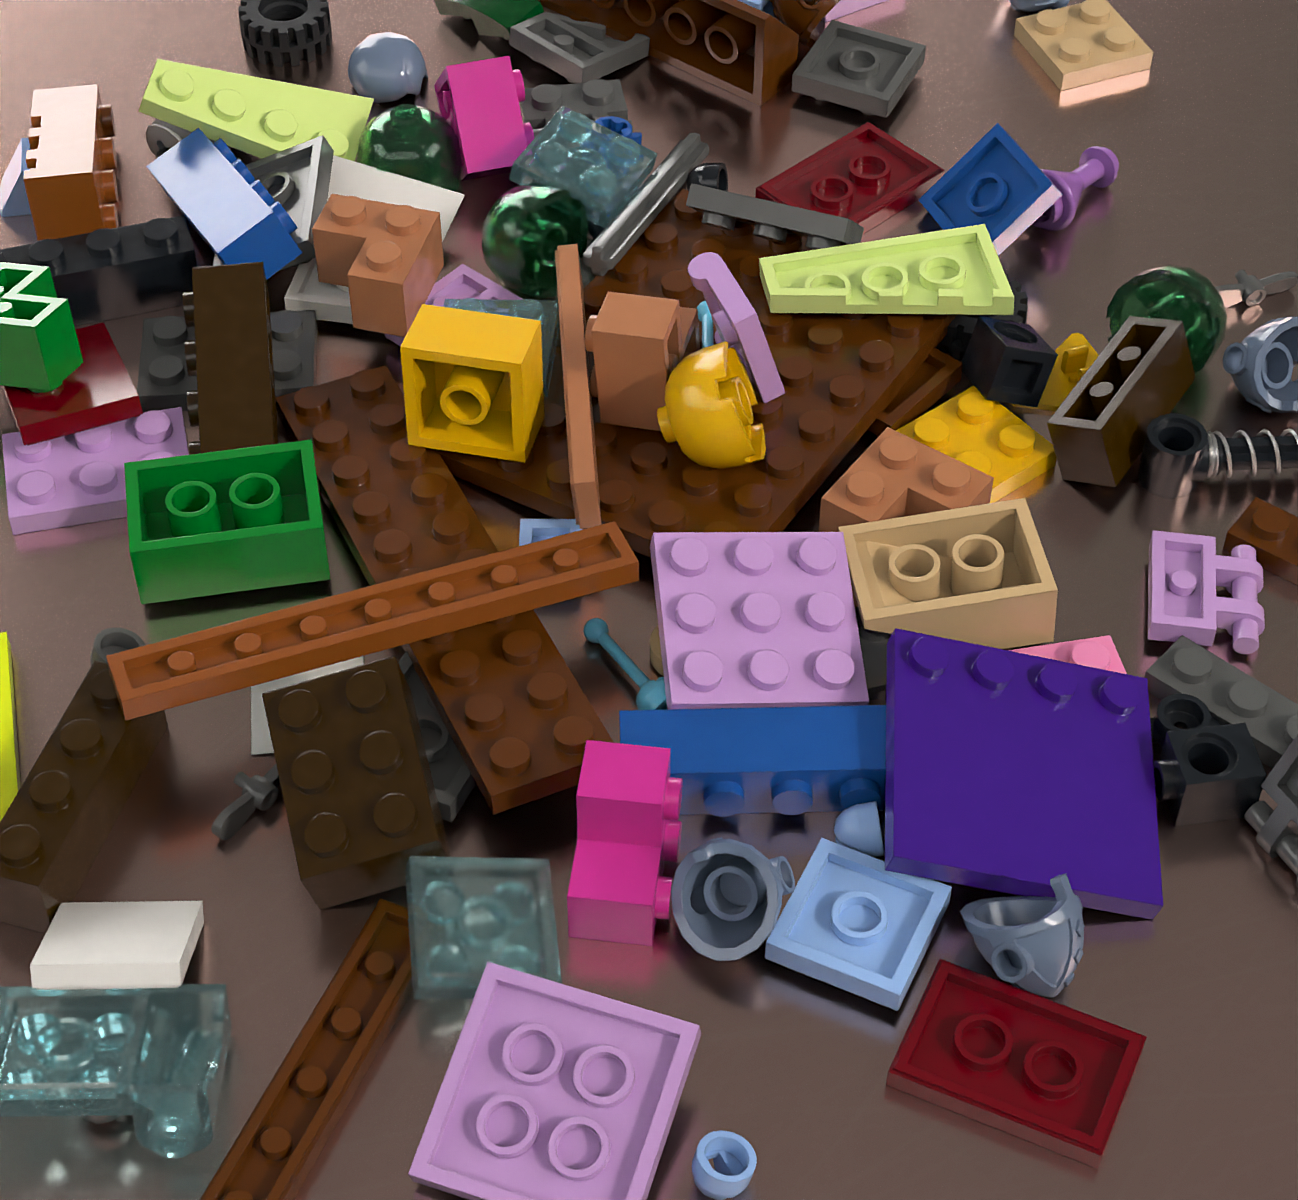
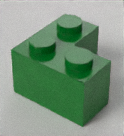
[0,262,84,393]

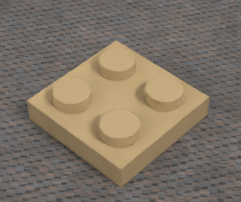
[1014,0,1153,91]

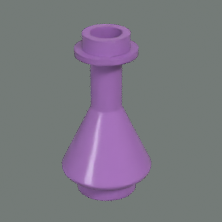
[1032,146,1119,231]

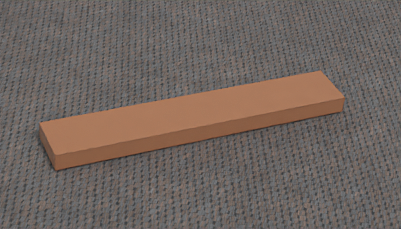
[555,244,602,529]

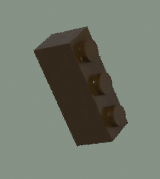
[1047,316,1196,487]

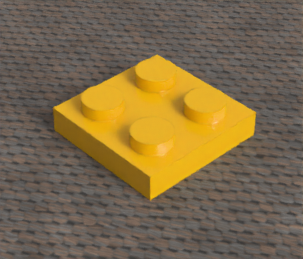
[896,386,1057,503]

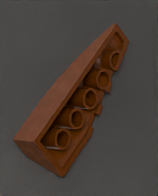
[538,0,799,106]

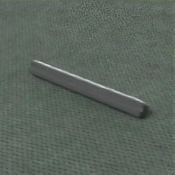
[582,133,709,276]

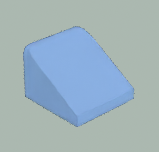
[0,138,31,217]

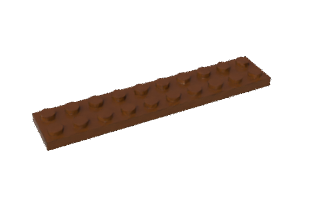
[276,365,614,815]

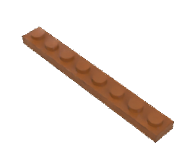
[106,521,639,721]

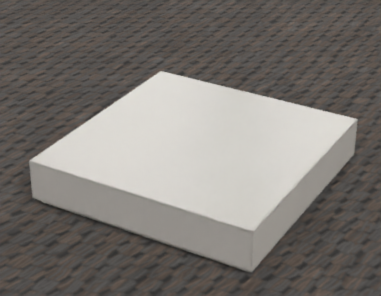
[30,901,204,990]

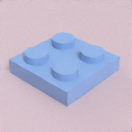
[765,838,952,1011]

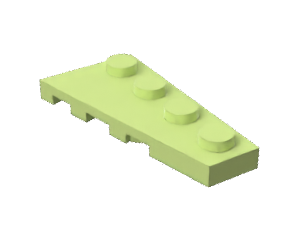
[138,59,374,161]
[759,224,1014,315]

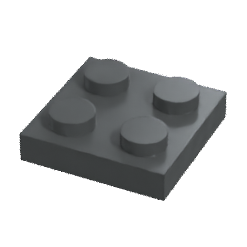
[792,20,926,118]

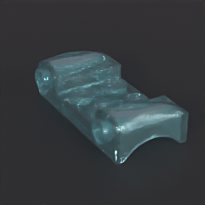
[0,984,232,1158]

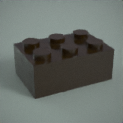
[262,656,454,910]

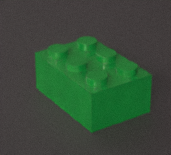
[124,439,331,604]

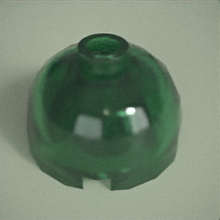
[357,104,462,191]
[482,183,588,300]
[1106,264,1227,374]

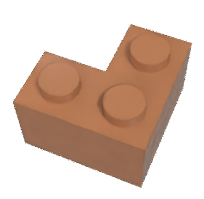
[312,194,444,337]
[585,291,700,431]
[819,427,994,532]

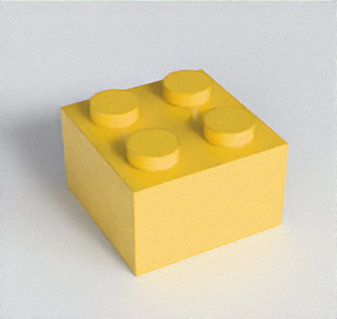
[400,304,544,463]

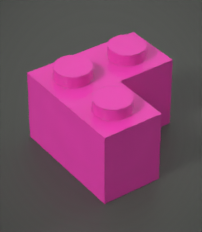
[434,56,536,181]
[567,740,683,946]

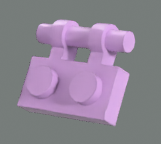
[1147,530,1265,654]

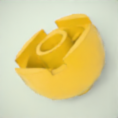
[657,341,766,469]

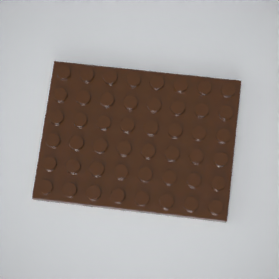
[437,189,958,558]

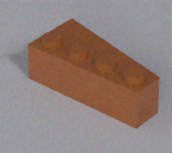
[23,84,119,241]

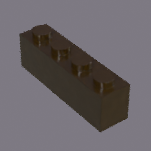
[183,262,279,455]
[0,661,168,934]

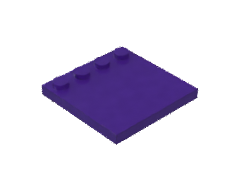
[885,628,1163,920]

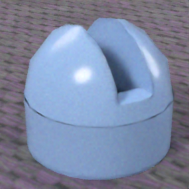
[834,801,885,857]
[692,1130,757,1200]

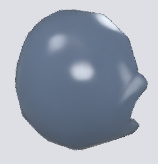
[348,32,428,104]

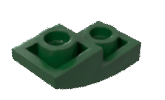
[434,0,544,40]

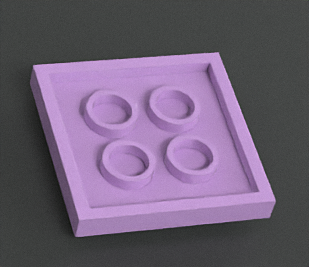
[650,532,869,710]
[408,961,701,1200]

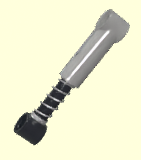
[1138,413,1298,499]

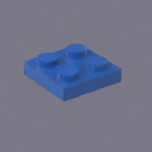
[919,123,1063,256]

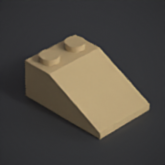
[838,498,1058,649]

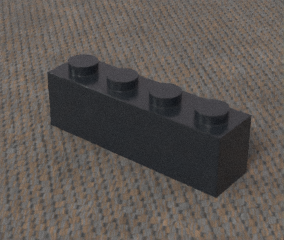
[0,215,198,326]

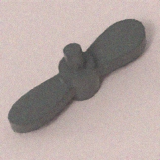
[1201,270,1298,312]
[211,764,280,840]

